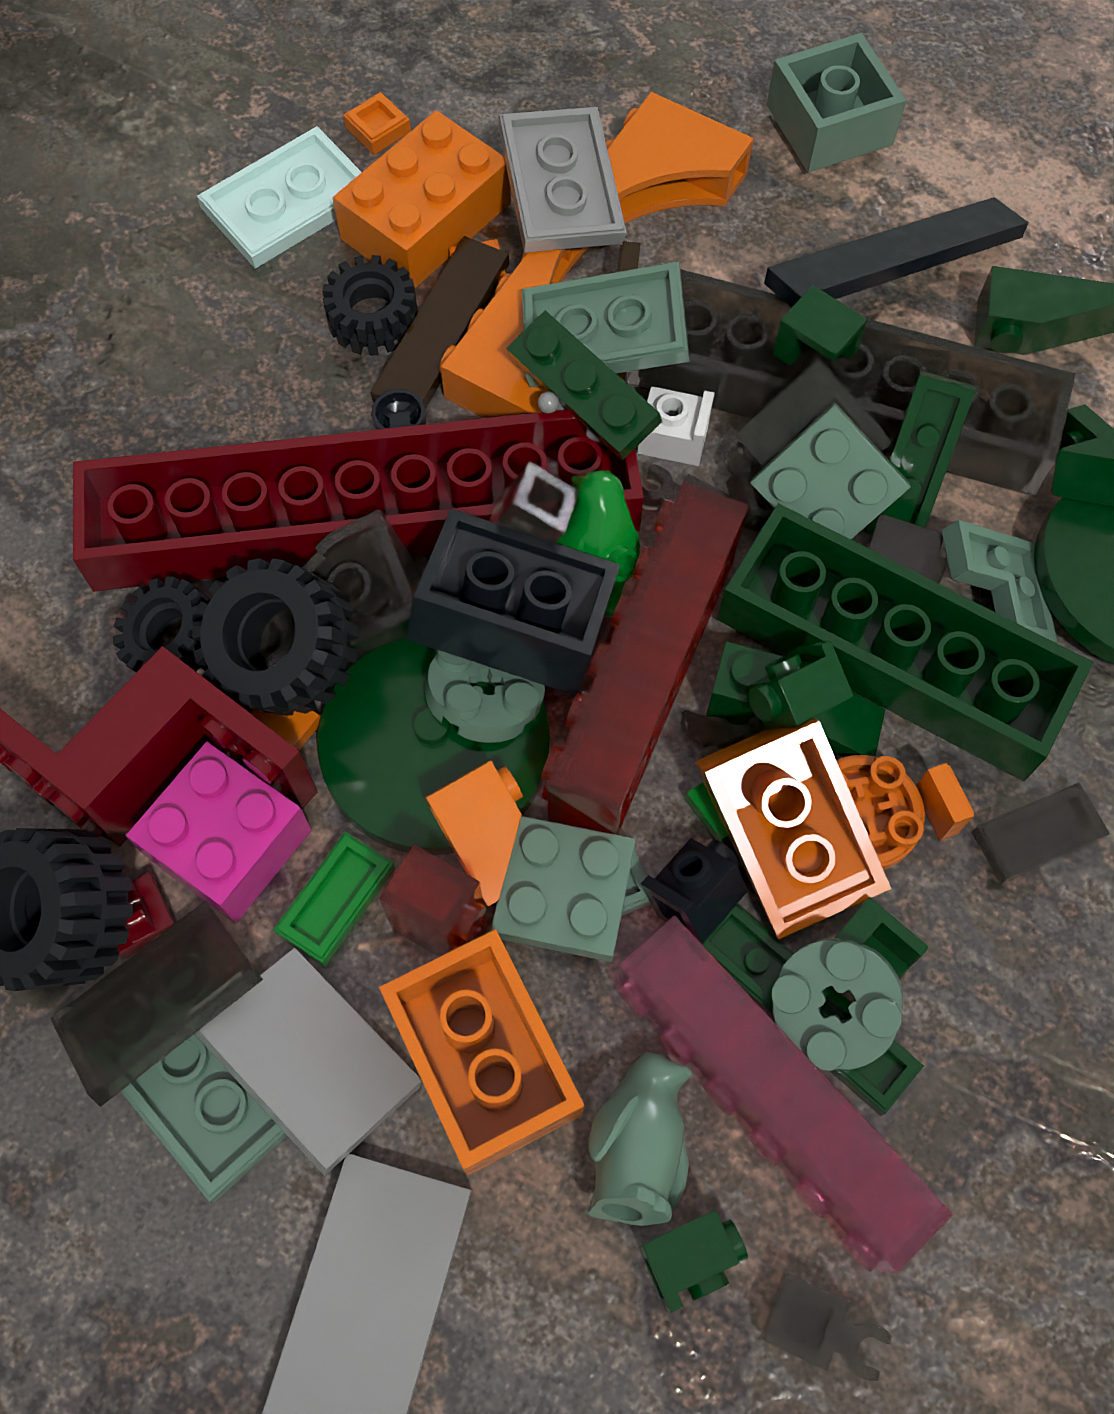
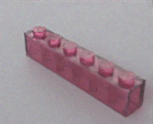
[616,916,953,1274]

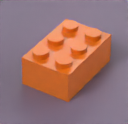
[332,110,511,288]
[379,929,585,1176]

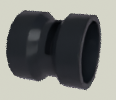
[371,389,426,430]

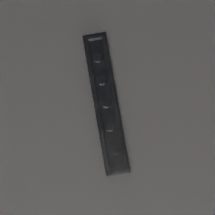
[764,197,1029,308]

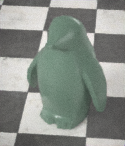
[588,1052,692,1226]

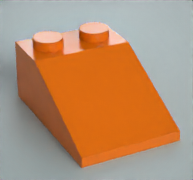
[695,718,891,940]

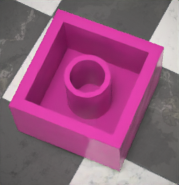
[126,742,312,924]

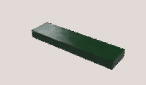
[689,904,924,1116]

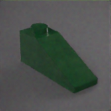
[974,266,1114,355]
[705,641,886,757]

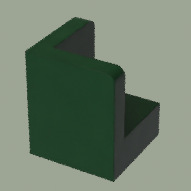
[773,285,868,365]
[835,897,928,980]

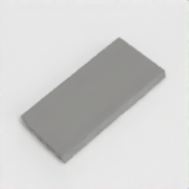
[262,1154,472,1414]

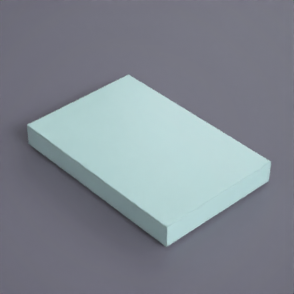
[197,126,362,269]

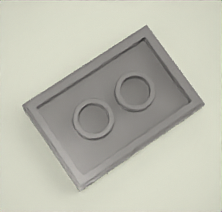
[498,107,627,253]
[196,948,422,1176]

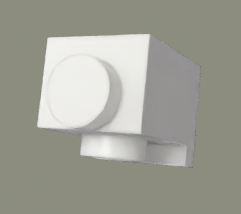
[637,386,715,466]

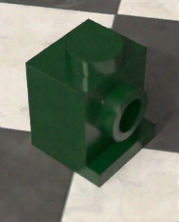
[747,640,854,730]
[638,1210,748,1313]

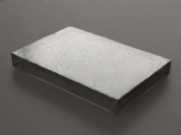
[50,900,263,1107]

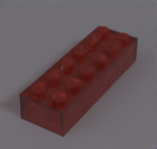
[541,482,749,835]

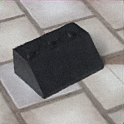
[406,509,620,696]

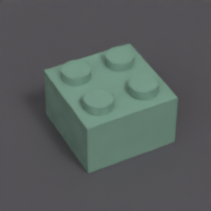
[766,33,907,173]

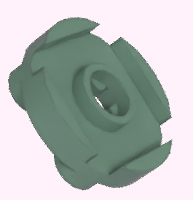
[425,650,545,743]
[772,938,903,1071]

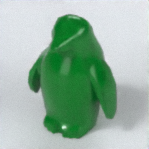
[553,471,641,622]

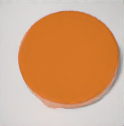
[836,755,925,870]

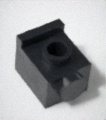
[640,838,748,944]

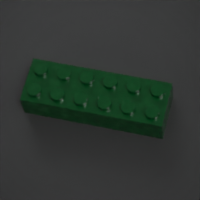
[717,503,1094,782]

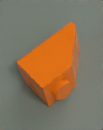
[423,761,523,906]

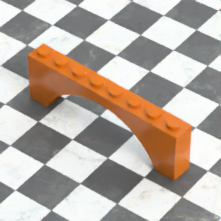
[439,92,754,418]

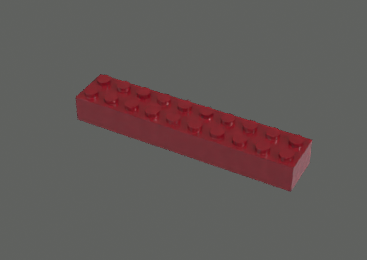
[73,410,644,592]

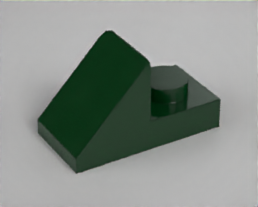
[1051,404,1114,507]

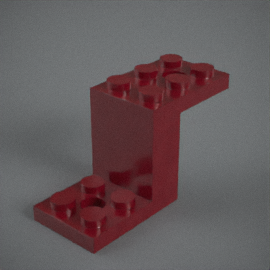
[0,646,318,847]

